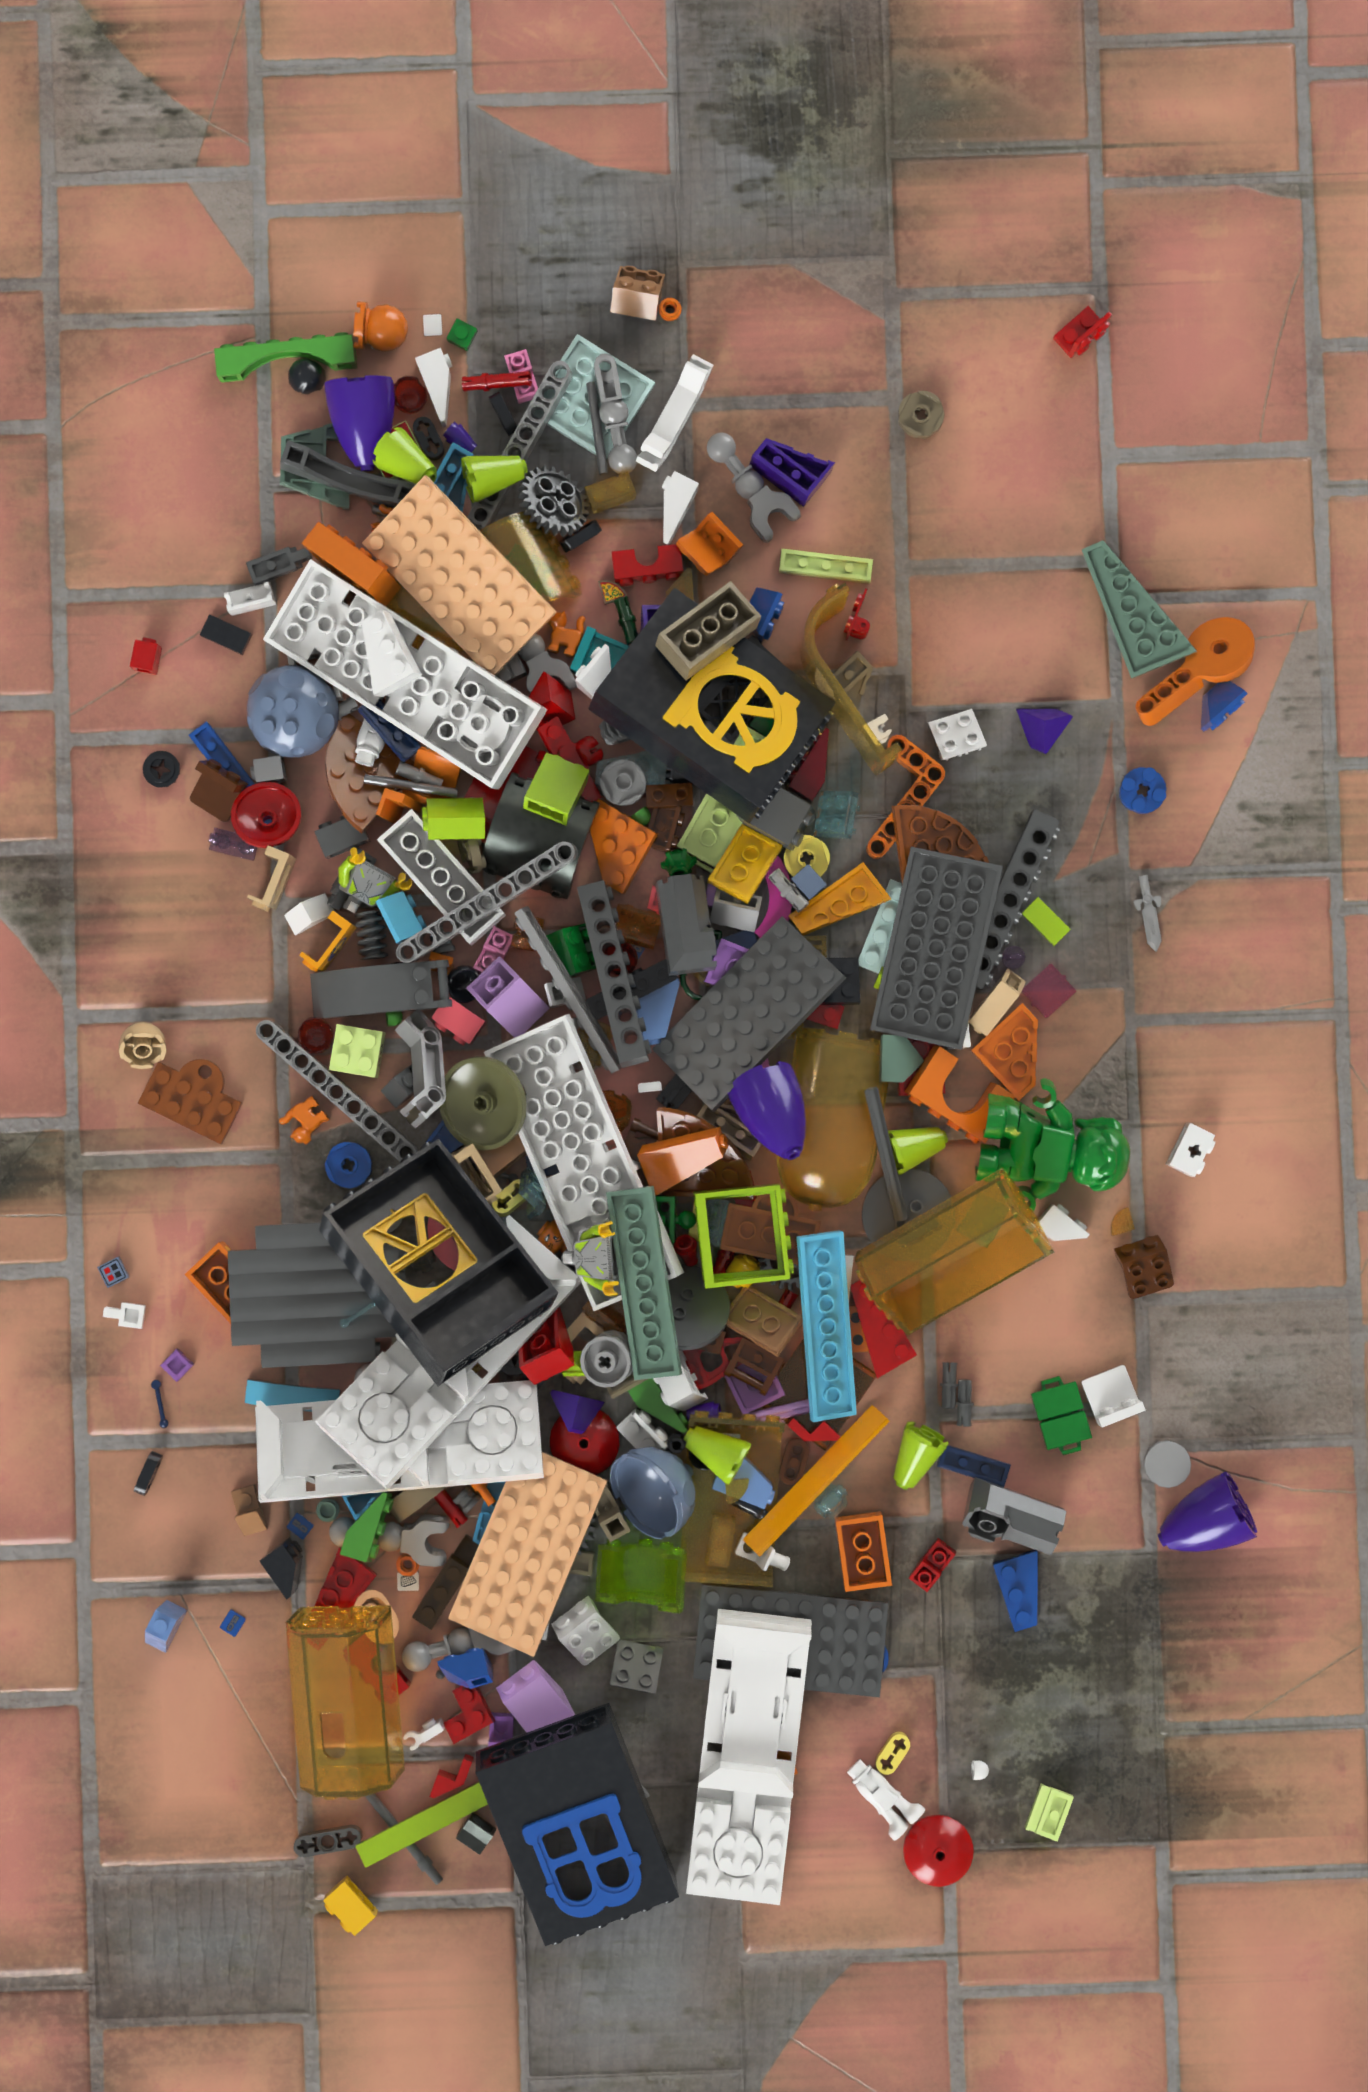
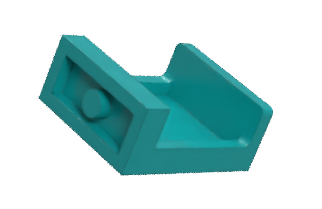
[570,626,629,674]

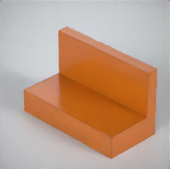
[376,788,423,824]

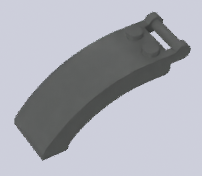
[310,960,452,1020]

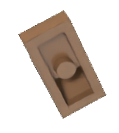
[231,1484,267,1536]

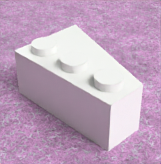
[361,609,422,698]
[653,1350,708,1411]

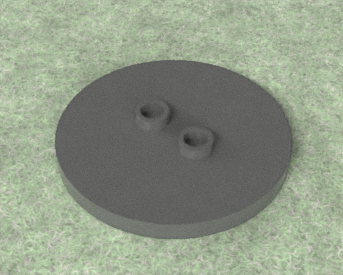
[862,1169,955,1262]
[668,1264,730,1350]

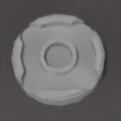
[600,759,646,806]
[1143,1440,1191,1488]

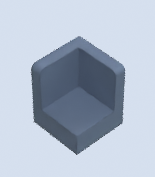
[790,865,827,901]

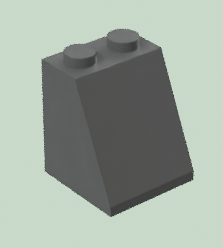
[736,788,815,851]

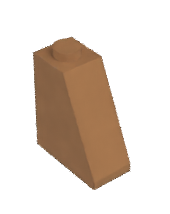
[477,1134,527,1184]

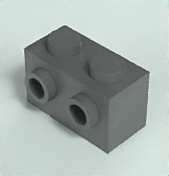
[314,815,371,859]

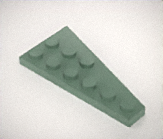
[1082,540,1198,679]

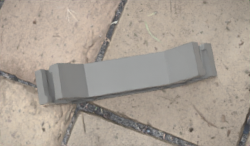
[395,1010,446,1129]

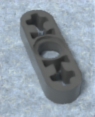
[294,1825,362,1857]

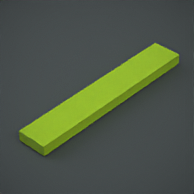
[355,1782,488,1868]

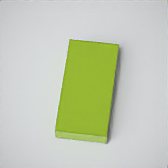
[1022,897,1071,946]

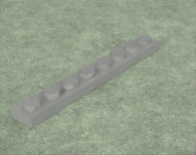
[514,906,622,1074]

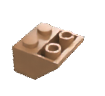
[610,266,665,320]

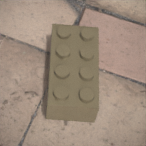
[655,581,761,680]

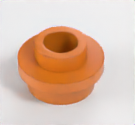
[659,298,682,321]
[396,1553,420,1576]

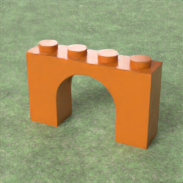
[904,1045,1015,1144]

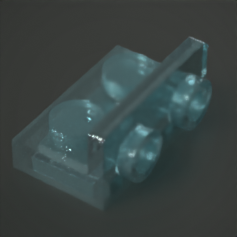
[706,1199,730,1247]

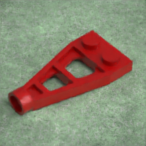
[682,1336,749,1390]

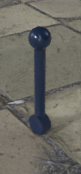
[151,1380,168,1428]

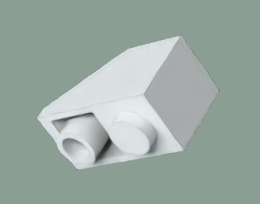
[1033,1204,1090,1241]

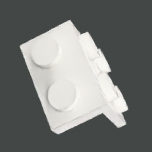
[551,1596,620,1666]

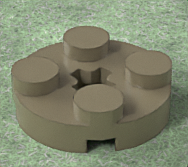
[898,391,944,439]
[457,839,486,875]

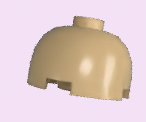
[119,1022,166,1069]

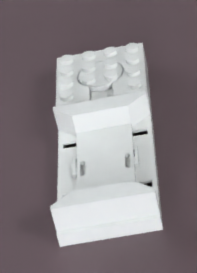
[263,559,548,790]
[484,1014,684,1311]
[316,1215,582,1490]
[255,1380,544,1503]
[686,1609,812,1905]

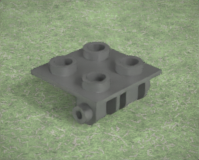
[609,1639,664,1694]

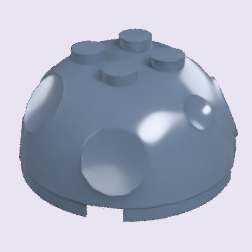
[247,665,339,758]
[610,1447,695,1540]

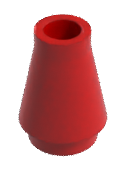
[674,1234,698,1266]

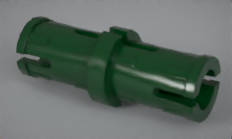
[614,596,639,645]

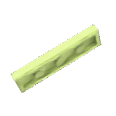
[779,549,873,584]

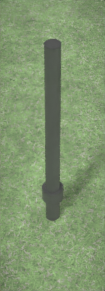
[348,1769,443,1885]

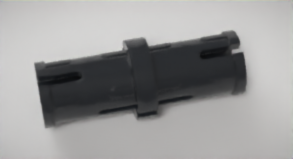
[668,1433,686,1453]

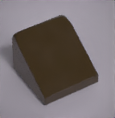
[453,1534,479,1567]

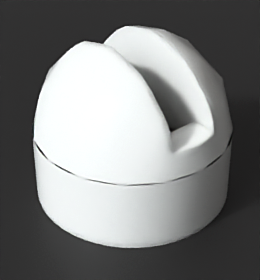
[971,1761,989,1780]

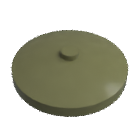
[439,1056,527,1150]

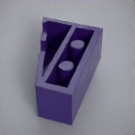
[749,438,835,507]

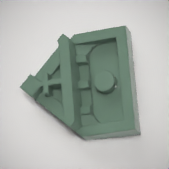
[879,1034,924,1083]

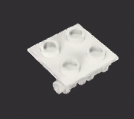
[928,709,987,761]

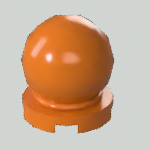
[353,301,408,352]

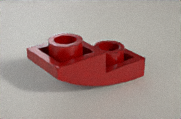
[909,1538,956,1592]

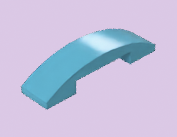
[245,1379,340,1412]

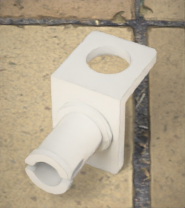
[734,1532,790,1571]

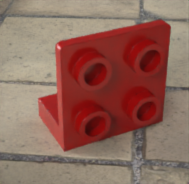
[1053,306,1112,358]

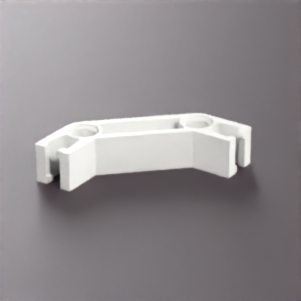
[636,354,714,472]

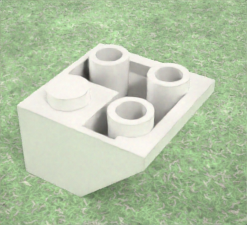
[575,644,611,699]

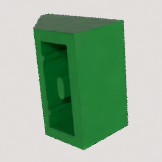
[546,923,605,977]

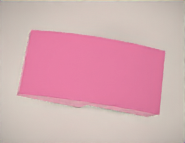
[504,349,538,404]
[473,926,515,974]

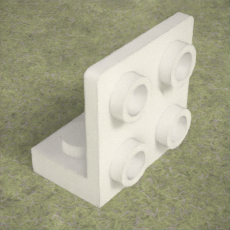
[1081,1365,1146,1427]
[616,1408,668,1450]

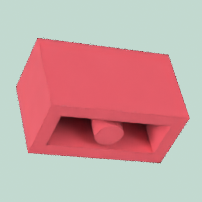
[431,997,487,1046]

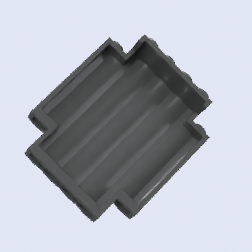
[228,1222,406,1368]

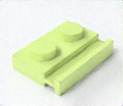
[1025,1783,1074,1842]

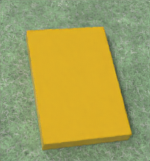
[707,824,782,904]

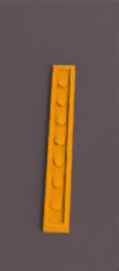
[742,1405,890,1557]

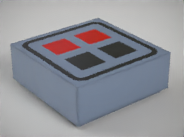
[97,1256,130,1288]

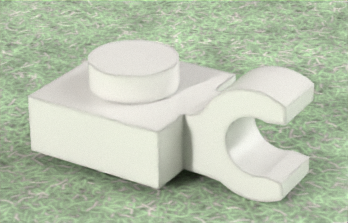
[103,1302,146,1329]
[403,1718,445,1750]

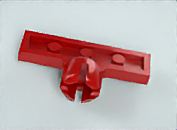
[536,716,603,802]

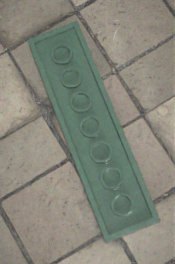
[606,1186,682,1380]

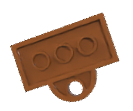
[138,1059,242,1144]
[720,1191,821,1265]

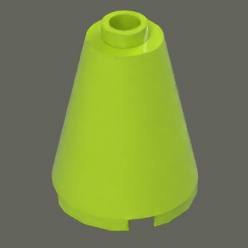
[373,427,437,484]
[461,456,528,503]
[888,1127,948,1176]
[893,1421,949,1490]
[684,1426,752,1485]

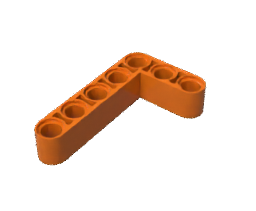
[866,735,945,859]

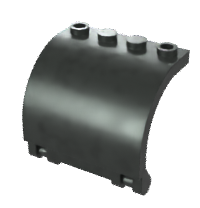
[482,772,600,899]

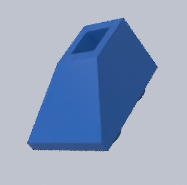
[750,587,784,644]
[1201,681,1248,732]
[437,1648,493,1689]

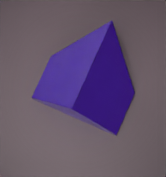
[1016,709,1073,754]
[550,1390,605,1434]

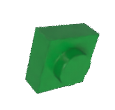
[446,318,478,351]

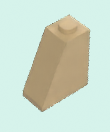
[968,968,1026,1036]

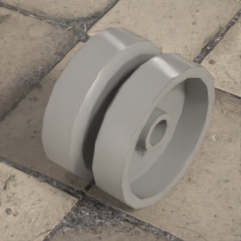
[580,1330,633,1388]

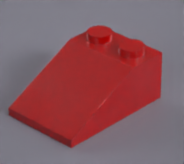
[518,1306,575,1385]

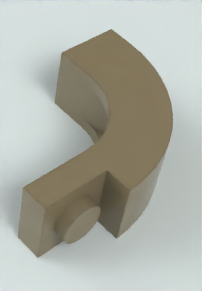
[390,1487,446,1523]

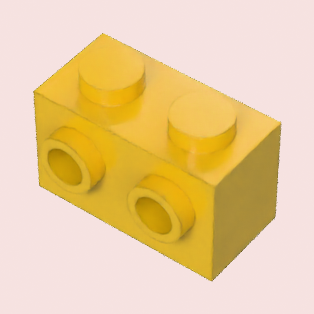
[323,1875,378,1936]

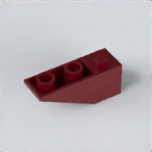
[787,728,829,803]

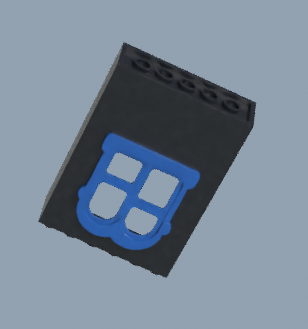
[475,1703,679,1946]

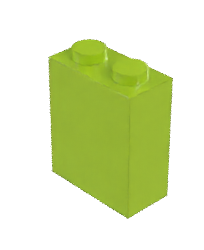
[523,752,590,826]
[422,798,485,840]

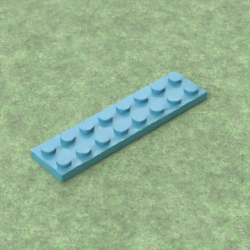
[796,1230,857,1422]

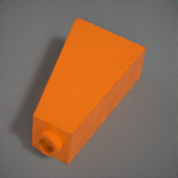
[637,1127,728,1196]

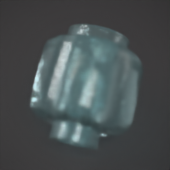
[813,1483,848,1518]

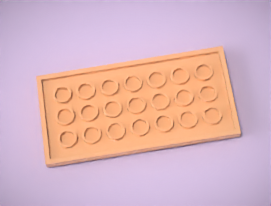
[362,476,557,676]
[448,1452,608,1657]

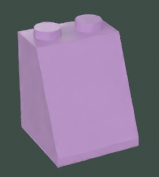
[466,956,550,1038]
[496,1660,575,1732]

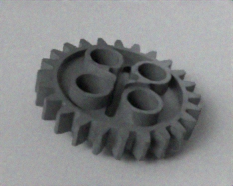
[518,465,590,537]

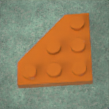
[590,799,658,894]
[971,1003,1038,1101]

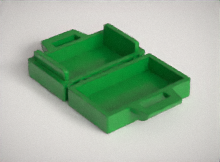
[1031,1376,1092,1455]

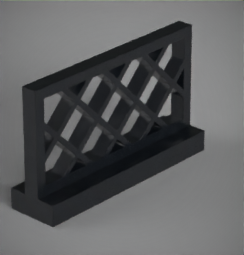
[698,635,786,742]

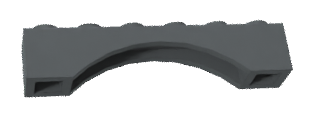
[280,440,415,508]

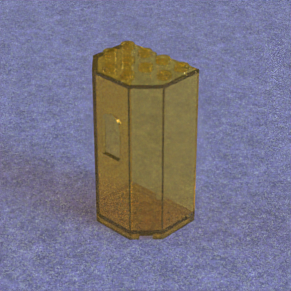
[855,1168,1054,1335]
[285,1606,405,1800]

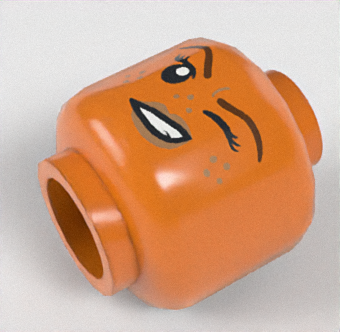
[536,1220,567,1254]

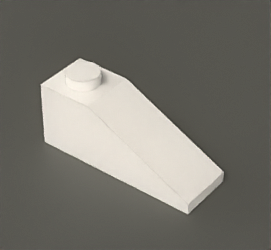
[415,348,453,428]
[662,471,699,545]

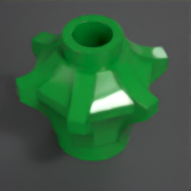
[660,848,697,876]

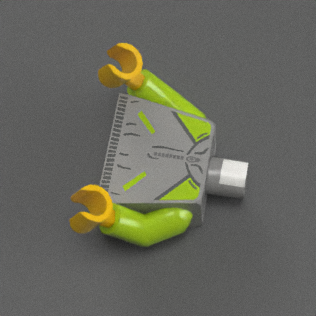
[338,847,412,913]
[563,1221,619,1296]

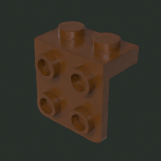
[190,759,248,822]
[1114,1235,1174,1299]

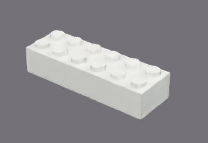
[377,809,506,946]

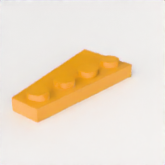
[788,862,891,936]

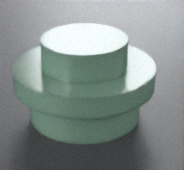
[316,1498,340,1522]

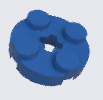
[1119,767,1166,814]
[325,1142,372,1188]

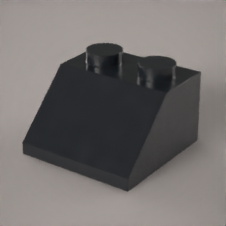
[260,1537,303,1600]

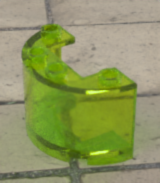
[595,1539,687,1613]

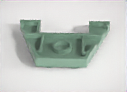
[280,423,350,510]

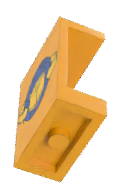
[299,911,357,972]

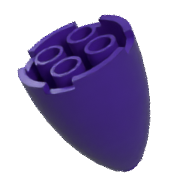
[324,375,395,472]
[728,1061,806,1160]
[1158,1472,1257,1552]

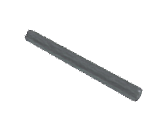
[864,1087,908,1221]

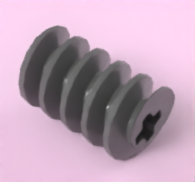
[354,911,388,960]

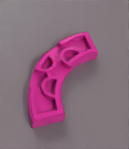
[754,856,792,938]

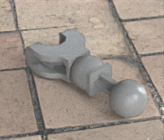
[594,354,637,474]
[707,433,801,543]
[517,634,577,694]
[329,1514,450,1567]
[402,1627,516,1672]

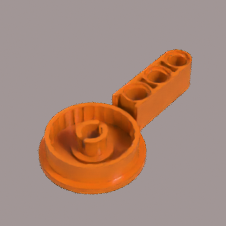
[1135,617,1255,726]

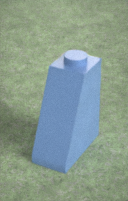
[637,978,680,1045]
[712,1457,775,1509]
[145,1600,187,1653]

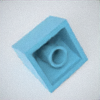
[376,891,427,945]

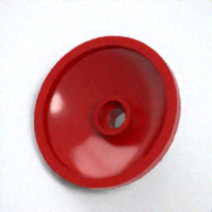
[231,782,302,848]
[550,1410,620,1475]
[903,1815,974,1887]

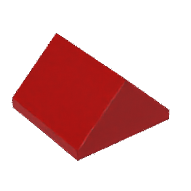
[529,671,576,726]

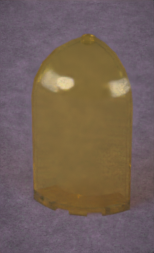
[777,1028,889,1211]

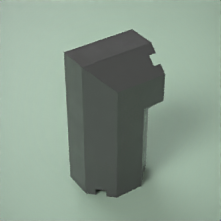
[655,874,717,976]
[962,1477,1066,1555]

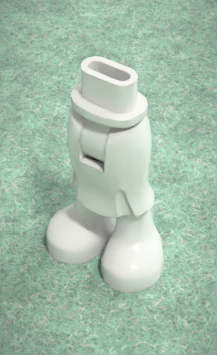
[355,695,390,767]
[847,1759,925,1841]

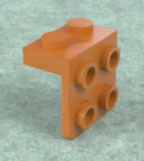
[676,512,743,576]
[402,746,461,805]

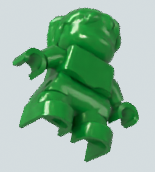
[975,1078,1131,1216]

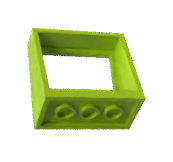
[693,1184,794,1289]

